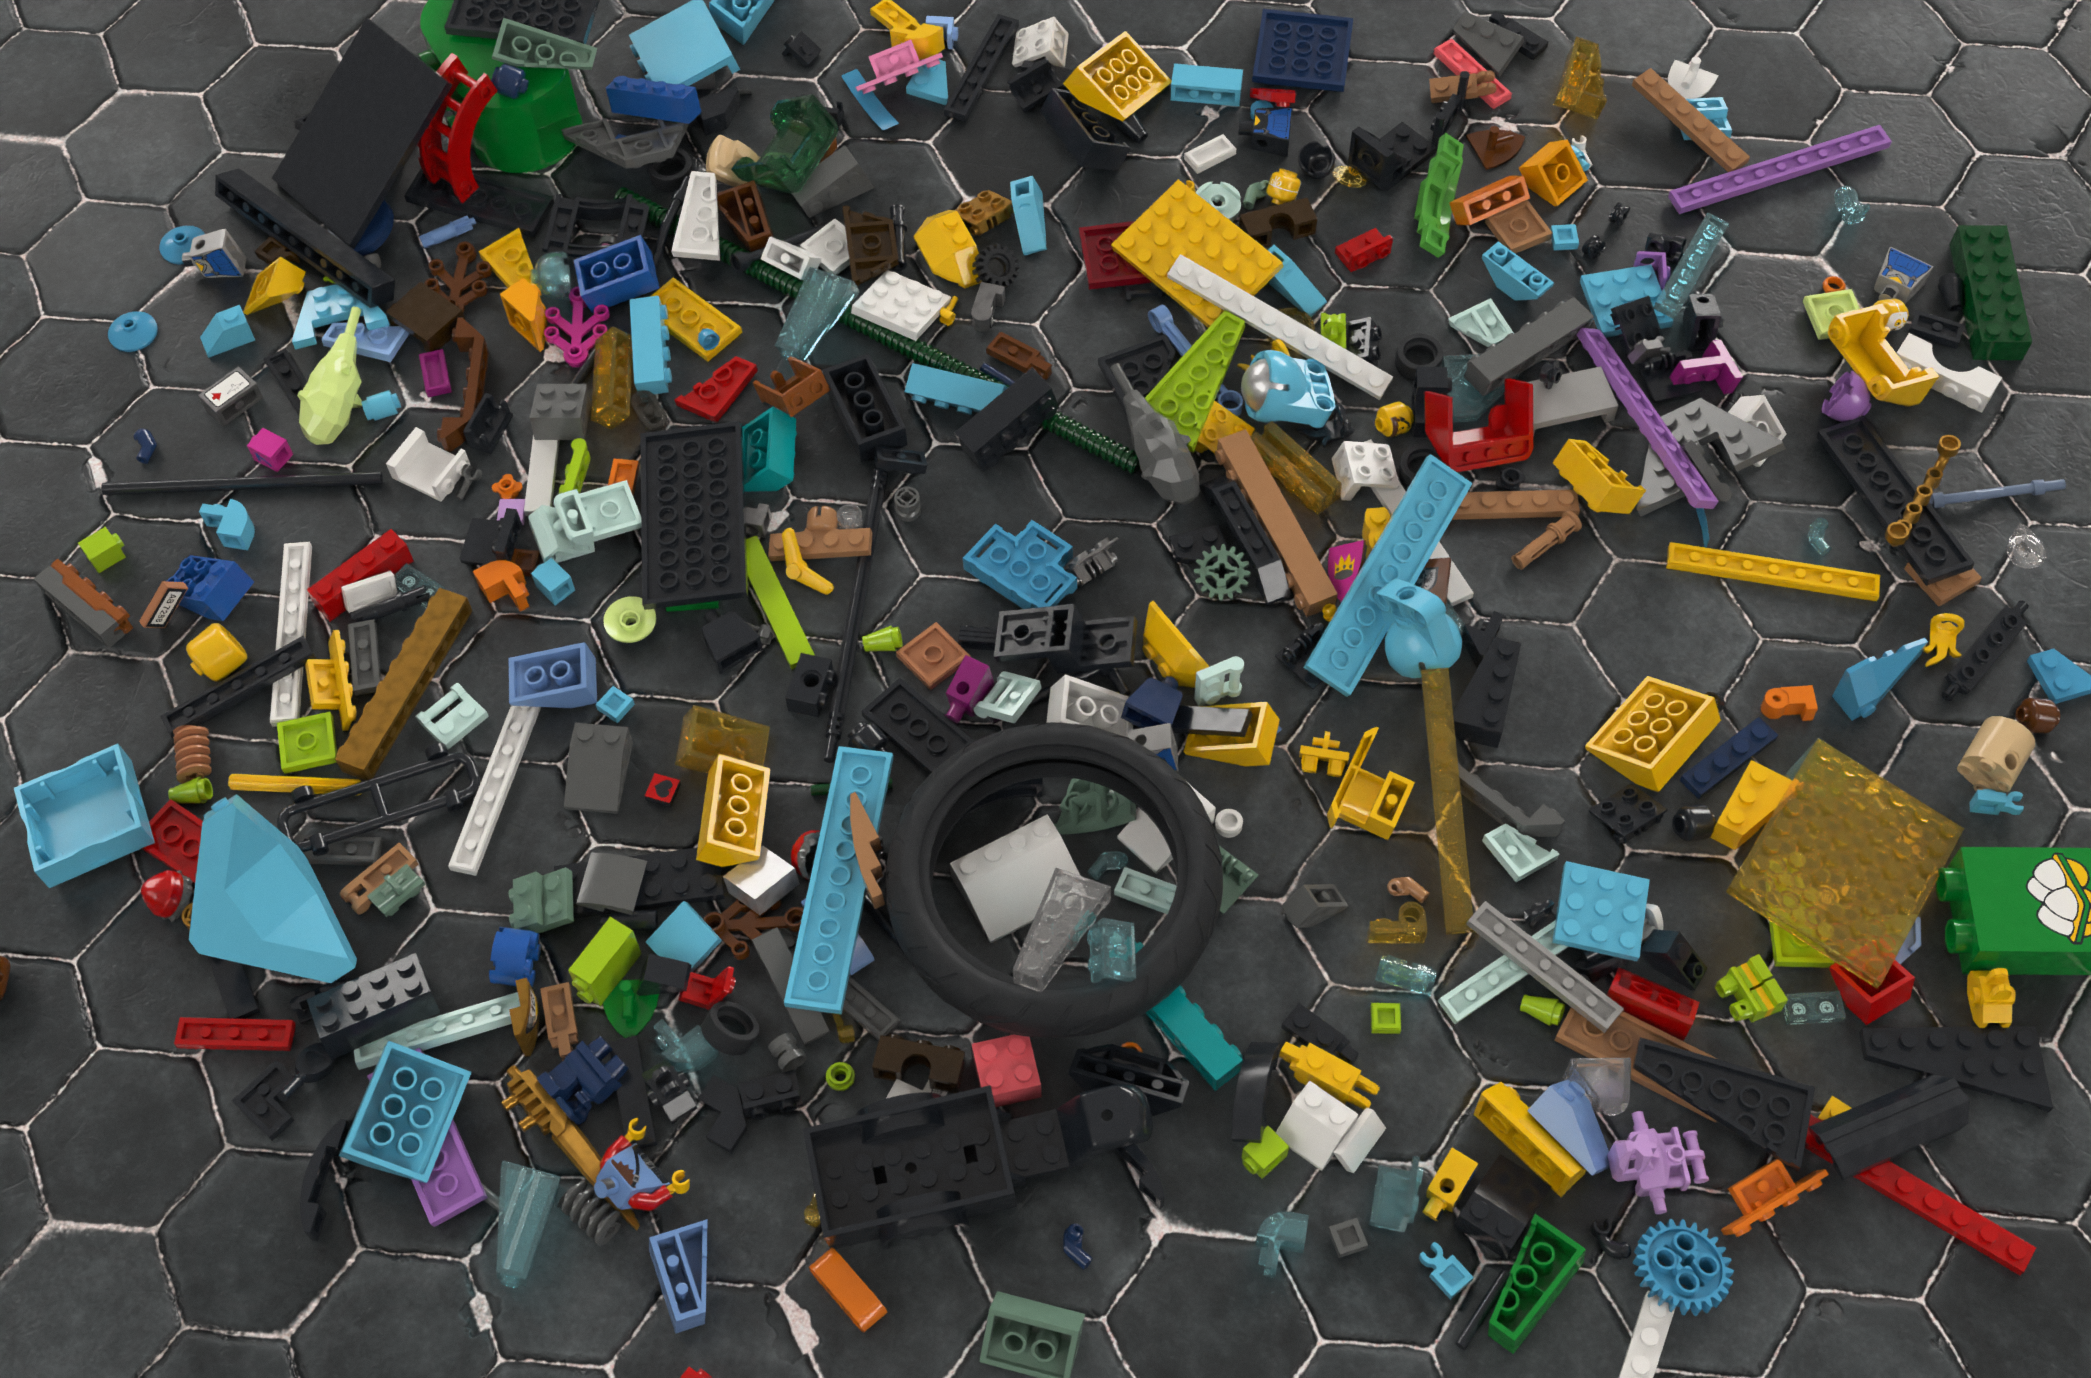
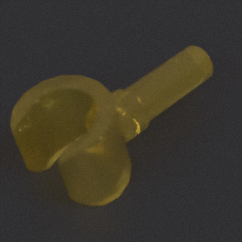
[832,1013,855,1043]
[804,1191,820,1228]

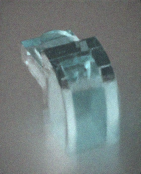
[653,1019,719,1073]
[1255,1211,1309,1278]

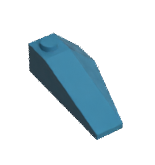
[1832,638,1928,720]

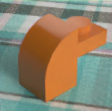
[473,560,529,612]

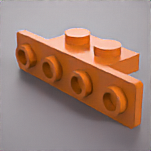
[1721,1159,1829,1237]

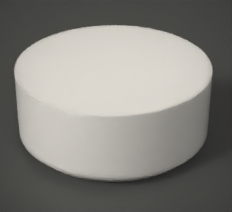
[1215,809,1243,838]

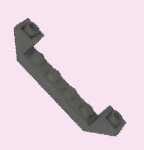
[1428,722,1565,837]

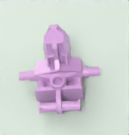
[1607,1111,1709,1214]

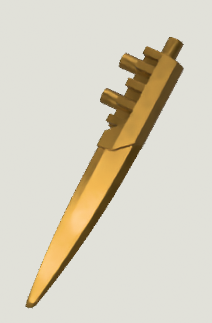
[501,1065,640,1231]

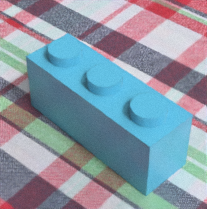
[1171,64,1243,106]

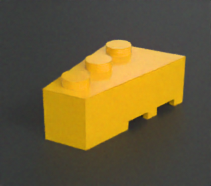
[1553,439,1646,514]
[1710,760,1802,850]

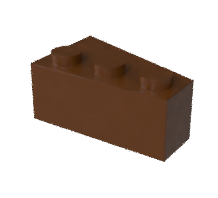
[717,180,774,252]

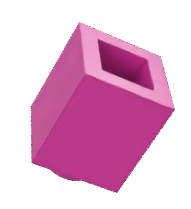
[247,428,293,472]

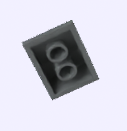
[564,723,633,814]

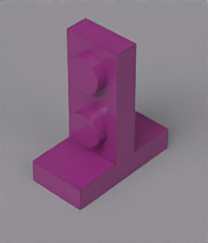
[1670,339,1743,394]

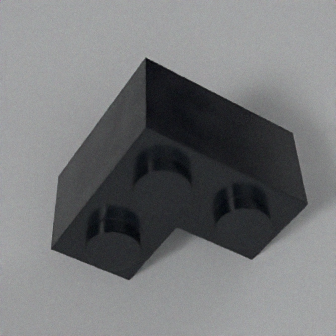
[1411,367,1452,438]

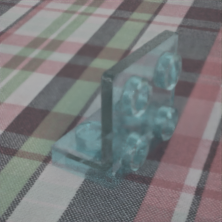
[1369,1156,1424,1232]

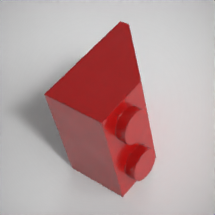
[1829,941,1915,1025]

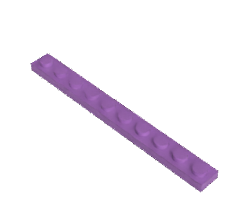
[1668,125,1892,214]
[1577,328,1719,509]

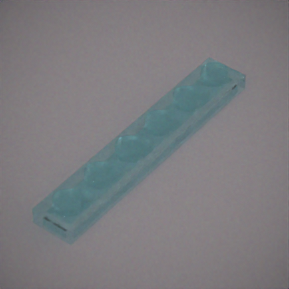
[1653,213,1729,320]

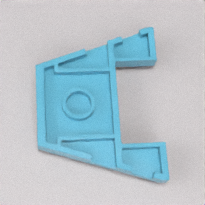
[292,284,390,350]

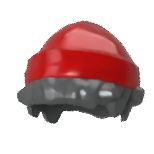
[791,830,820,880]
[141,870,193,922]

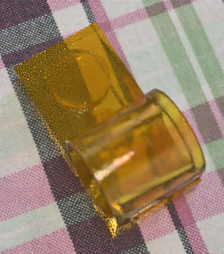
[1367,901,1427,943]

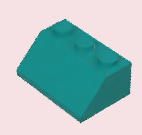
[742,406,797,492]

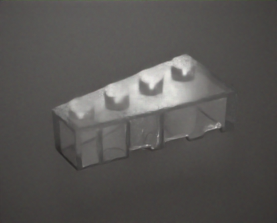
[1013,868,1111,993]

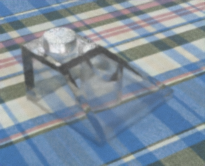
[1562,1058,1631,1116]

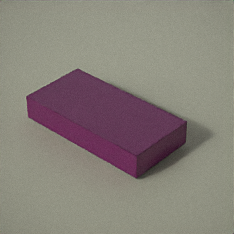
[419,349,452,398]

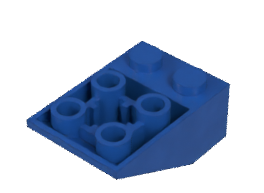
[167,555,254,621]

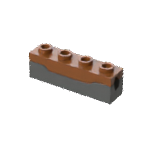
[33,559,133,648]

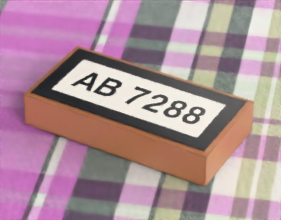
[139,581,188,628]

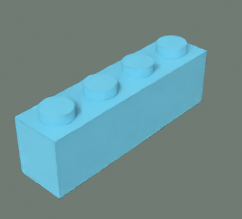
[630,296,672,396]
[904,363,1008,415]

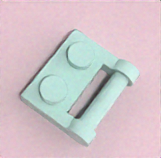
[1194,656,1244,707]
[974,671,1042,724]
[415,683,489,750]

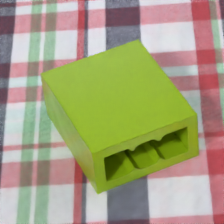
[568,917,642,1007]

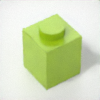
[78,527,126,573]

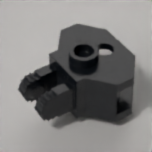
[641,1059,697,1124]

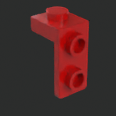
[678,966,736,1010]

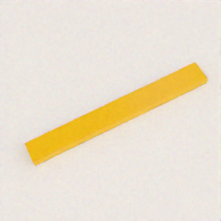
[1666,542,1880,601]

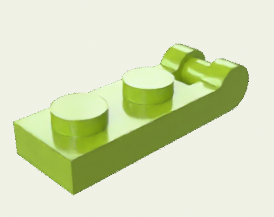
[559,438,590,494]

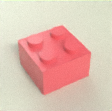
[972,1035,1042,1107]

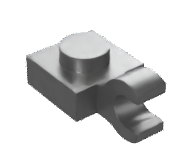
[1627,336,1671,364]

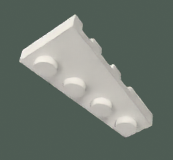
[671,171,720,261]

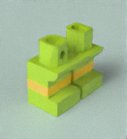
[1715,954,1788,1023]

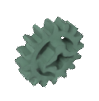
[1194,544,1251,602]

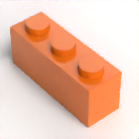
[1449,176,1530,225]

